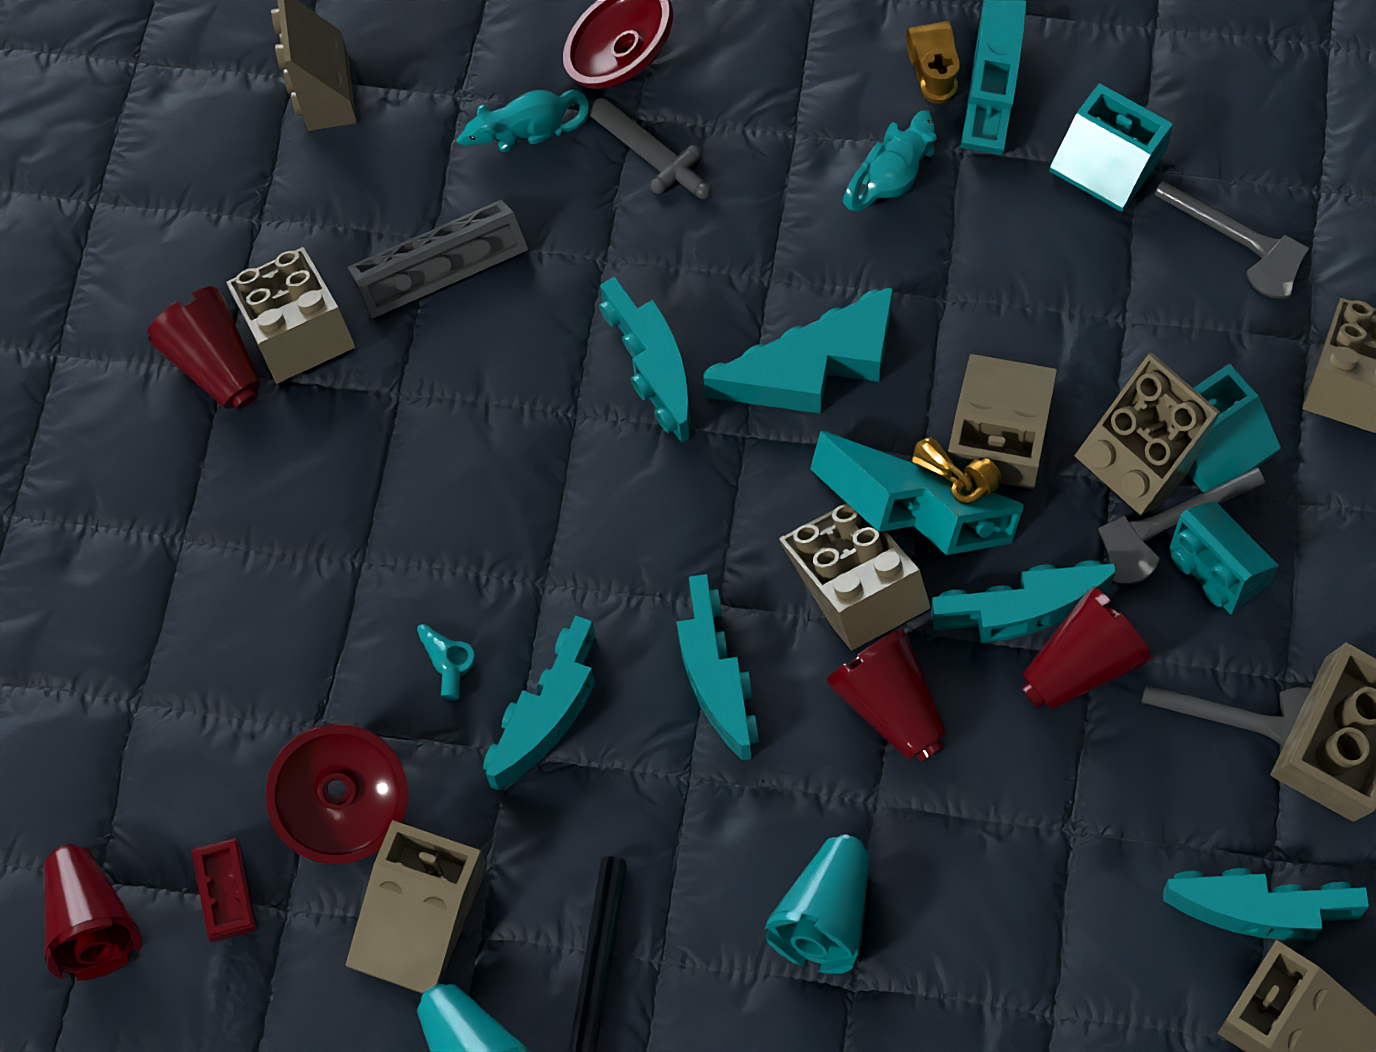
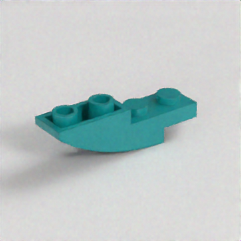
[960,0,1026,155]
[599,277,690,443]
[931,561,1115,644]
[676,574,759,760]
[483,615,596,791]
[1163,868,1369,940]

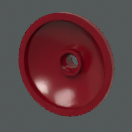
[563,0,674,89]
[265,723,408,864]

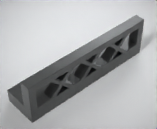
[347,199,528,319]

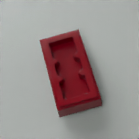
[191,838,258,943]

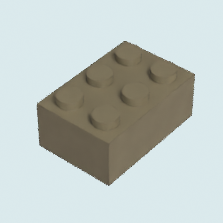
[1270,642,1376,822]

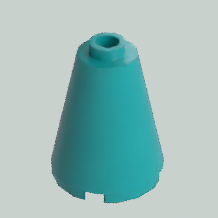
[764,835,870,974]
[417,984,531,1052]

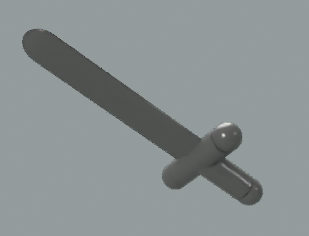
[589,98,712,199]

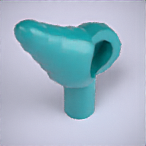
[417,624,476,701]

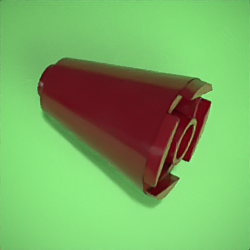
[147,286,261,410]
[1020,586,1153,710]
[826,628,947,763]
[44,844,142,981]

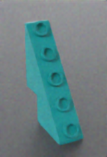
[703,288,892,414]
[810,431,1024,555]

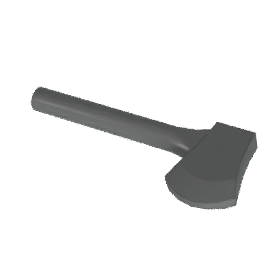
[1155,180,1309,299]
[1098,467,1265,585]
[1141,685,1310,752]

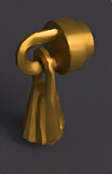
[912,437,1002,503]

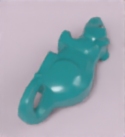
[456,90,589,152]
[842,110,937,212]

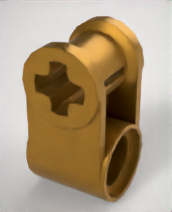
[906,21,960,104]

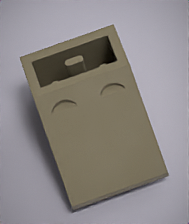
[271,0,357,131]
[226,247,356,384]
[1302,297,1376,433]
[1074,353,1220,515]
[948,354,1057,490]
[779,503,931,651]
[345,820,487,994]
[1217,940,1376,1052]

